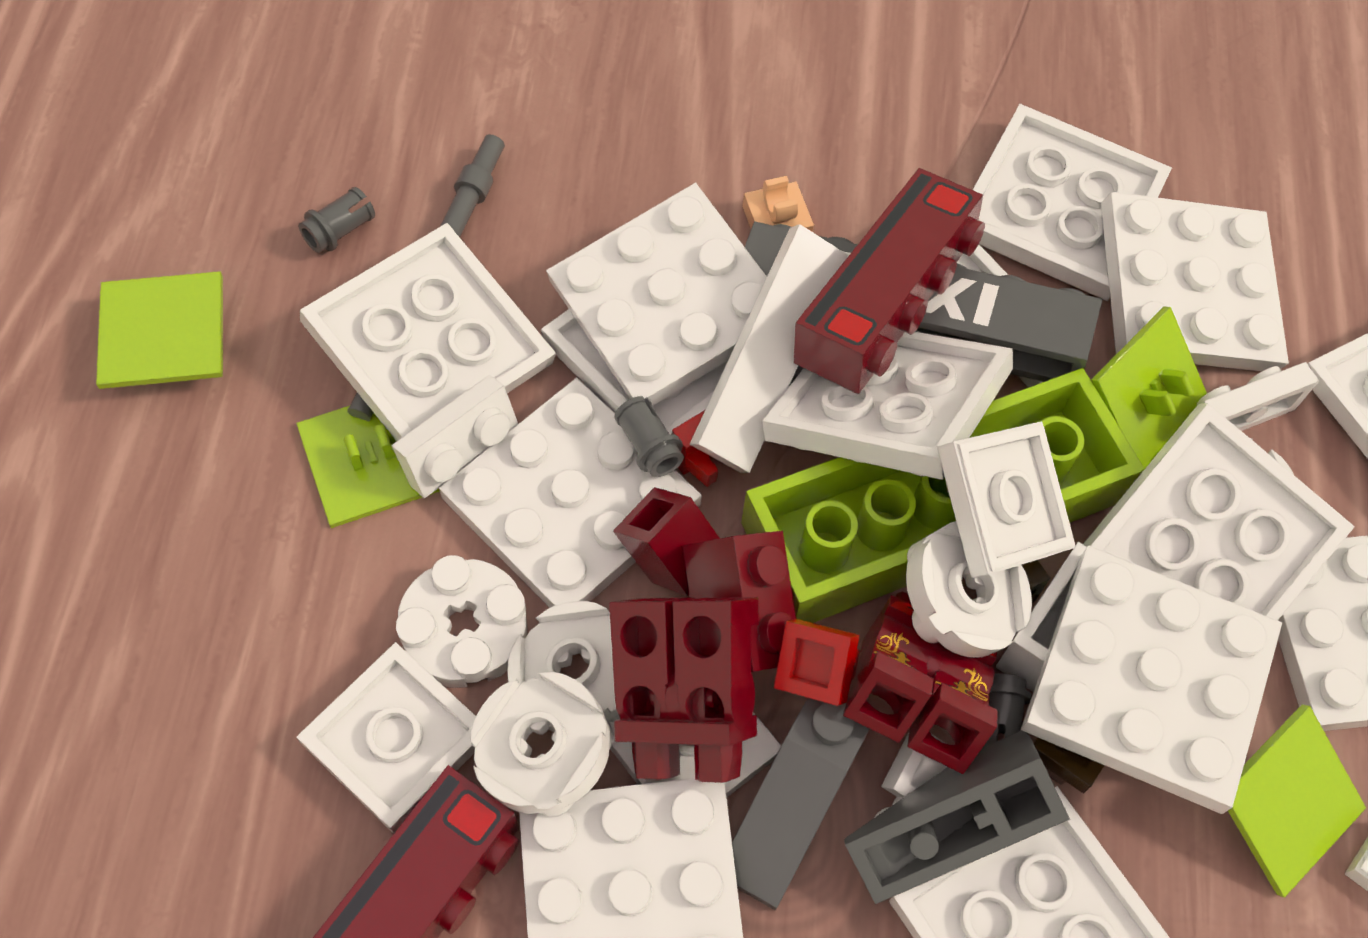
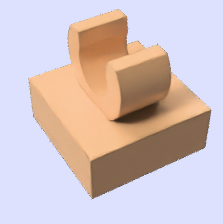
[742,176,814,232]

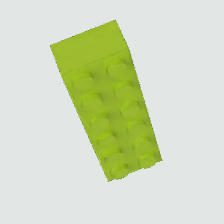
[741,368,1145,623]

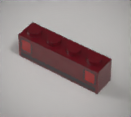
[794,168,985,395]
[313,765,519,938]

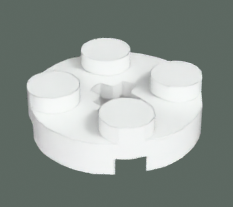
[906,521,1032,658]
[396,555,528,688]
[507,601,620,732]
[470,672,613,817]

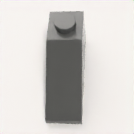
[732,698,870,911]
[844,730,1070,904]

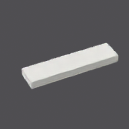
[690,224,848,473]

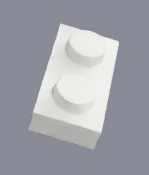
[1197,362,1319,431]
[391,374,518,498]

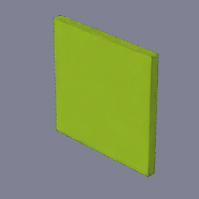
[96,271,223,389]
[1091,306,1207,468]
[296,406,440,528]
[1228,704,1366,898]

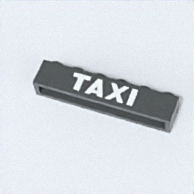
[745,221,1103,382]

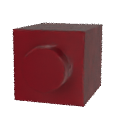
[613,487,720,596]

